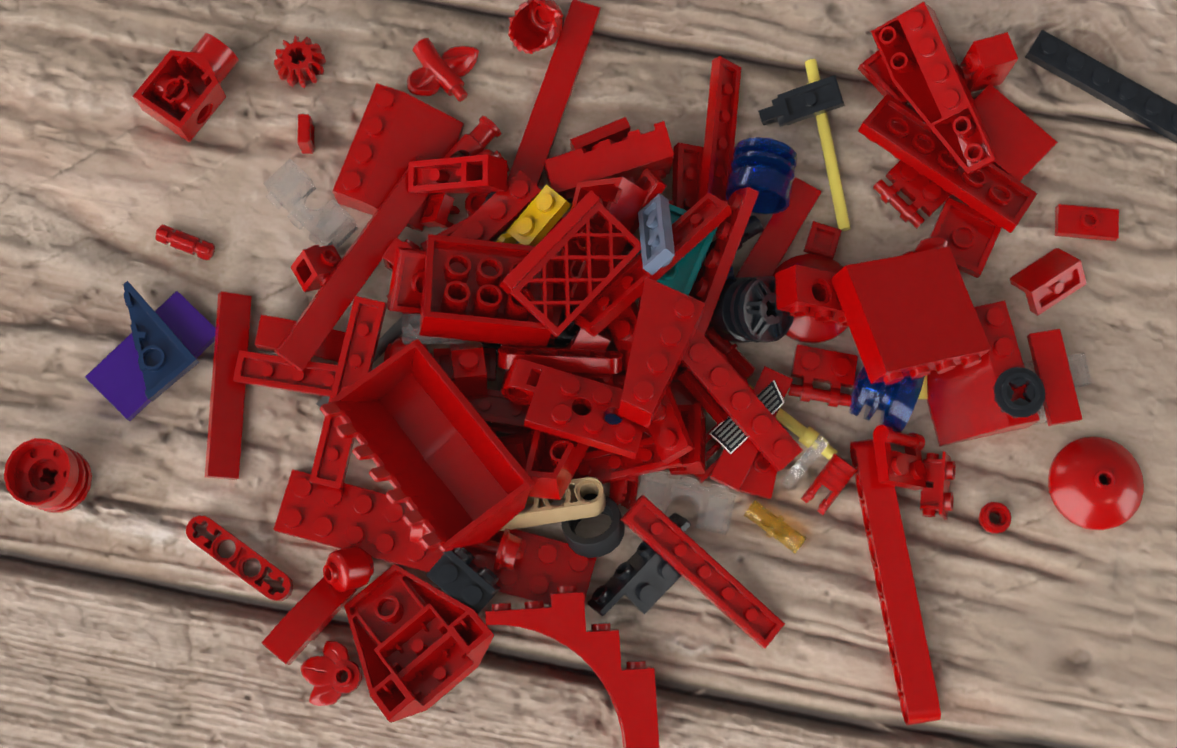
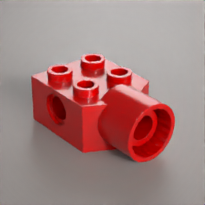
[133,33,239,143]

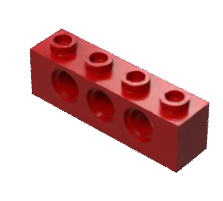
[775,265,849,327]

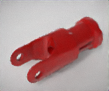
[443,115,502,158]

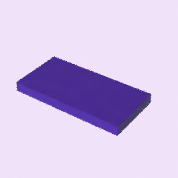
[85,291,216,421]

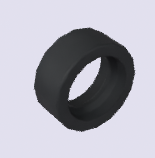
[561,494,625,558]

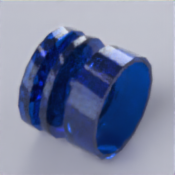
[726,137,798,214]
[849,366,925,433]

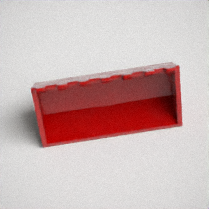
[320,339,535,552]

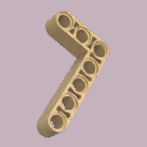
[498,477,606,532]

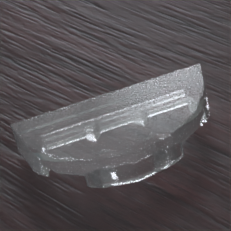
[781,436,830,490]

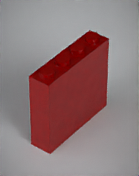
[831,247,992,385]

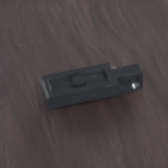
[758,75,845,127]

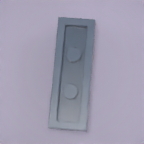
[638,193,675,275]

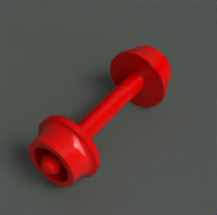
[410,525,524,571]

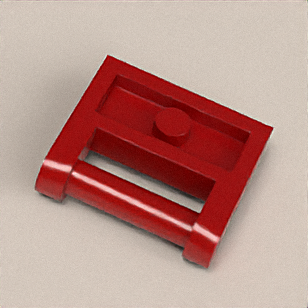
[873,425,926,491]

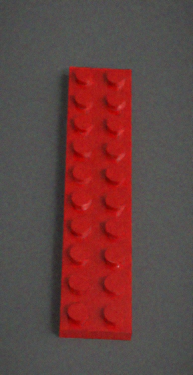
[273,469,597,606]

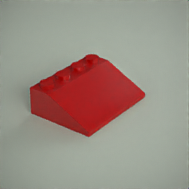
[332,83,464,232]
[419,234,553,348]
[926,300,1040,447]

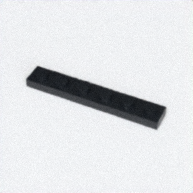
[1025,30,1177,143]

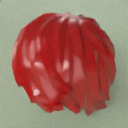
[508,0,564,54]

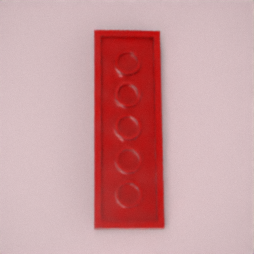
[858,94,1038,233]

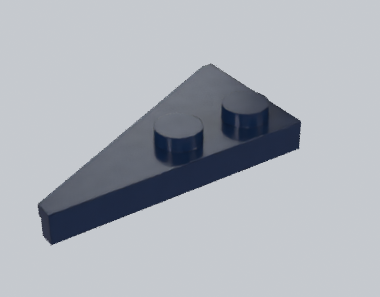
[123,281,199,402]

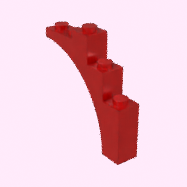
[485,586,660,748]

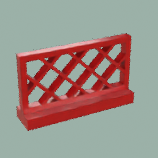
[499,190,641,338]

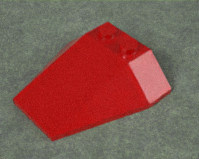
[344,564,494,723]

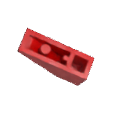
[408,154,507,193]

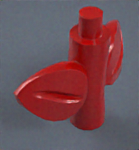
[407,38,479,102]

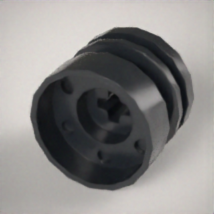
[711,276,794,343]

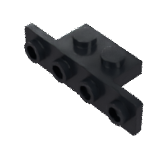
[587,513,691,616]

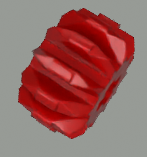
[274,35,326,89]

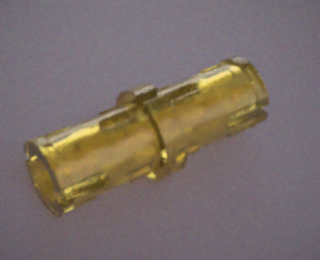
[743,499,807,554]

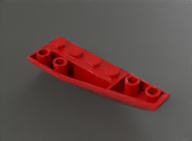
[871,2,997,175]

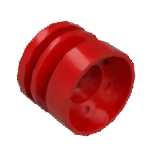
[4,438,92,513]

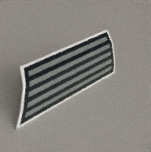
[709,380,785,454]

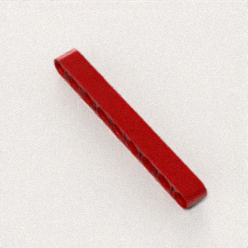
[850,439,941,726]

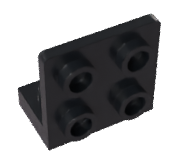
[426,547,501,614]

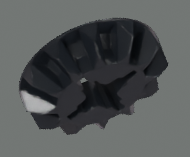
[993,367,1045,418]

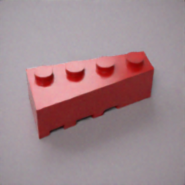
[544,121,674,203]
[553,177,647,307]
[618,277,706,428]
[525,372,614,500]

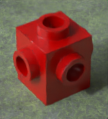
[291,244,342,292]

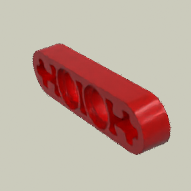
[498,346,623,374]
[186,515,293,601]

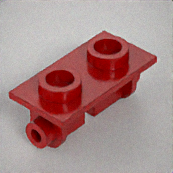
[920,451,956,520]

